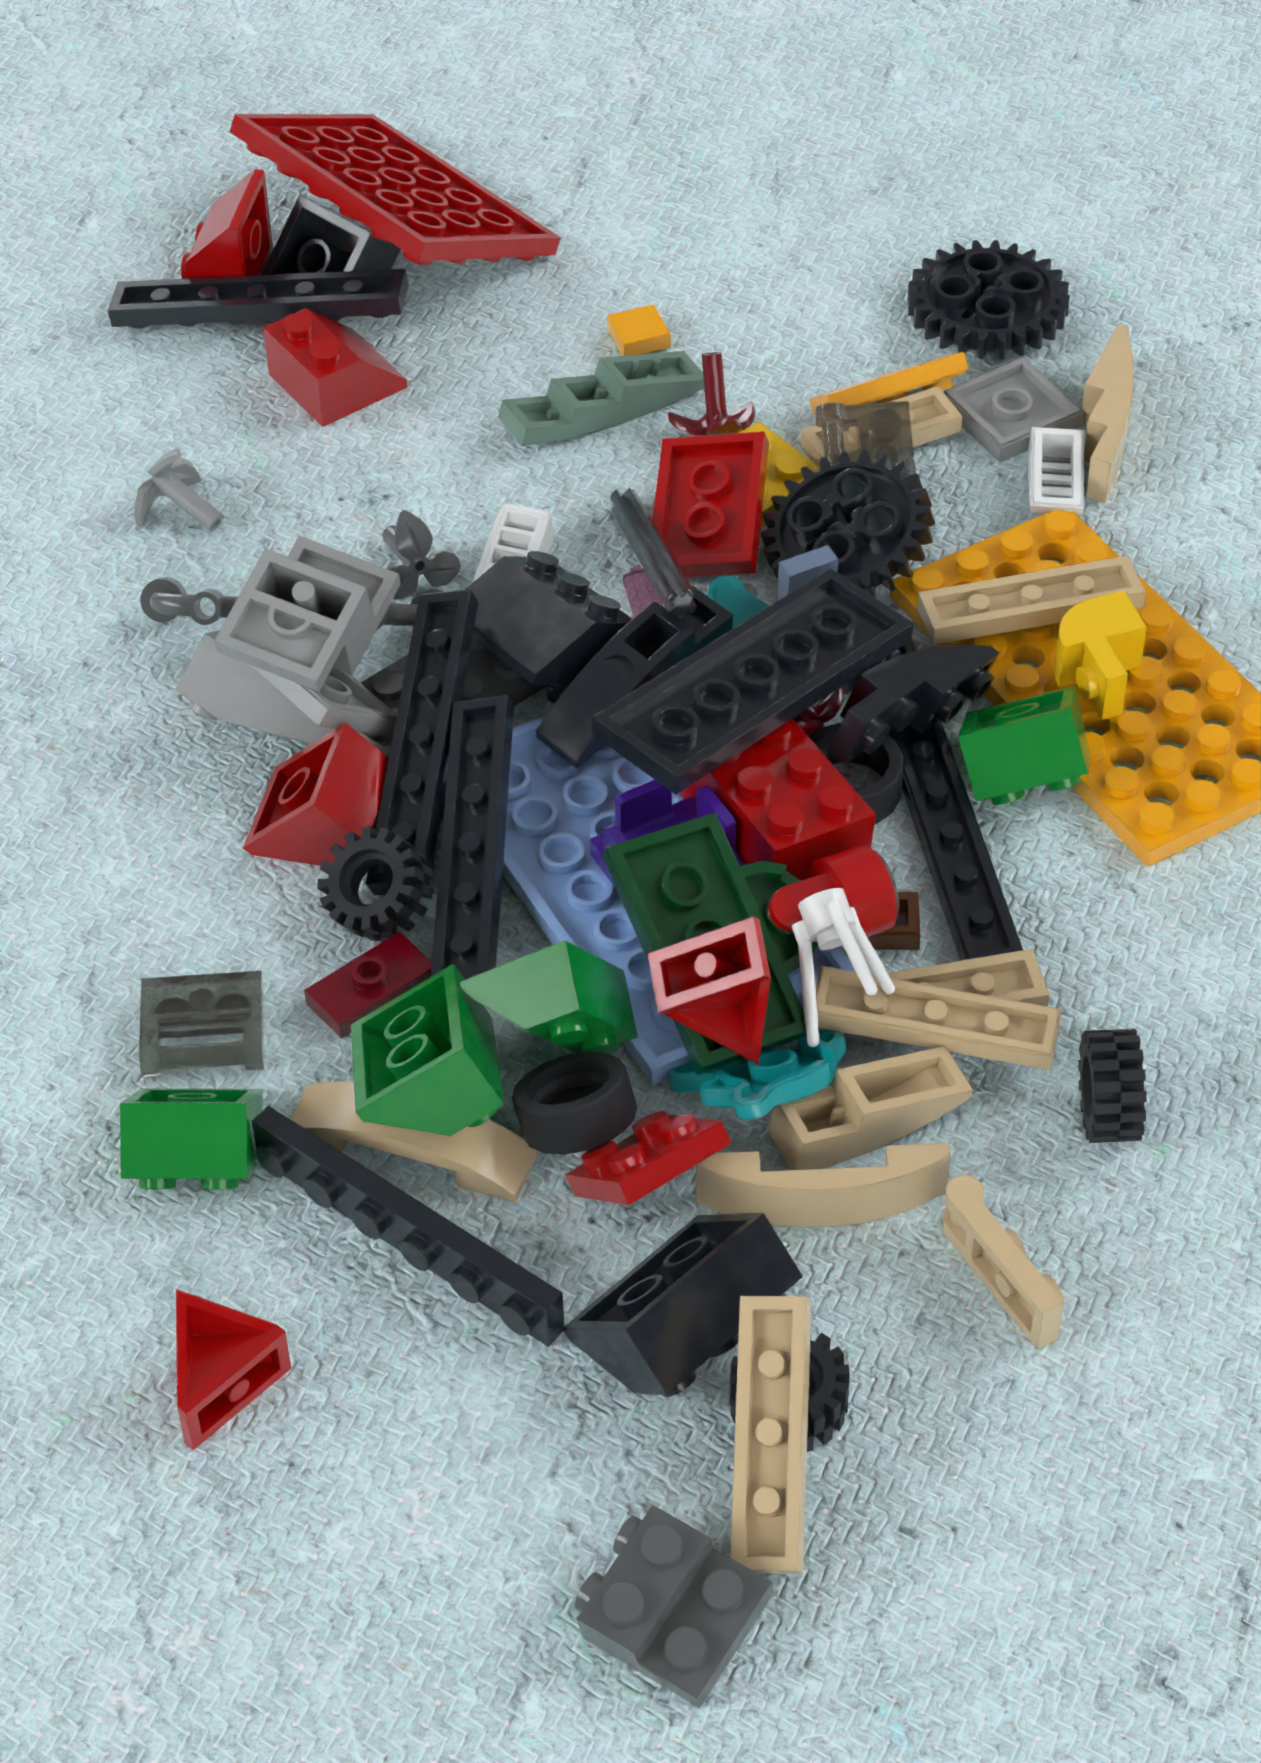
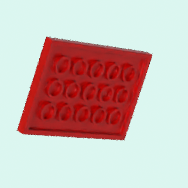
[230,114,561,265]

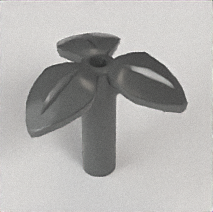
[382,510,461,599]

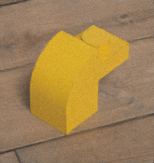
[1055,590,1147,720]

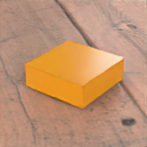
[607,304,671,356]

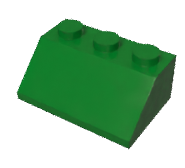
[351,964,504,1136]

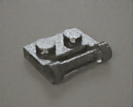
[815,401,916,475]
[139,971,265,1078]

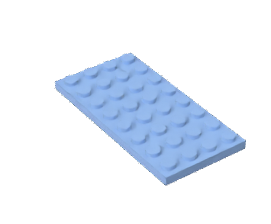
[445,715,855,1086]

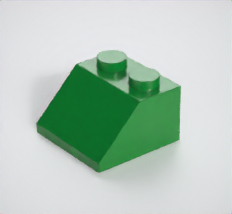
[958,685,1091,805]
[460,940,638,1055]
[120,1088,263,1190]

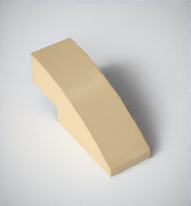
[767,1046,973,1170]

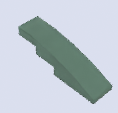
[498,351,704,446]

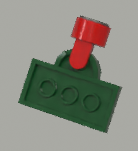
[602,812,899,1075]

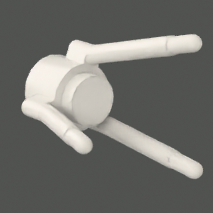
[791,888,895,1047]

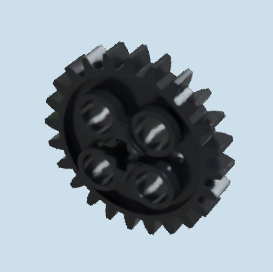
[907,240,1070,359]
[761,450,935,598]

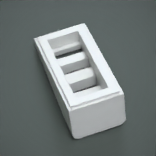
[1028,427,1084,516]
[472,503,553,583]

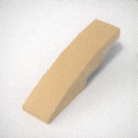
[1082,324,1134,503]

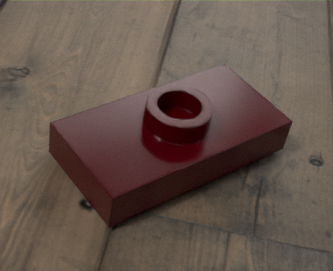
[304,931,432,1039]

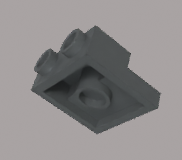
[575,1505,774,1708]

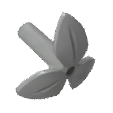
[135,448,224,532]

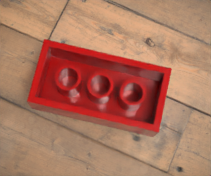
[679,719,876,881]

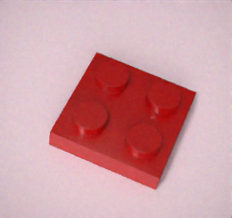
[565,1111,731,1205]

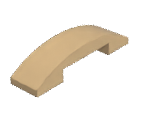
[290,1081,538,1203]
[696,1143,951,1227]

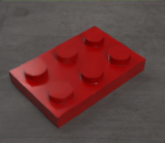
[653,431,769,577]

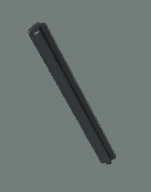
[610,488,697,617]

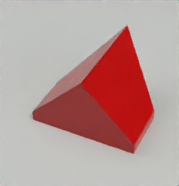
[647,917,771,1065]
[176,1289,291,1450]

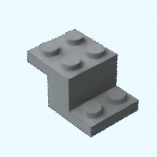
[214,535,401,692]

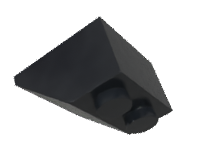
[262,194,401,322]

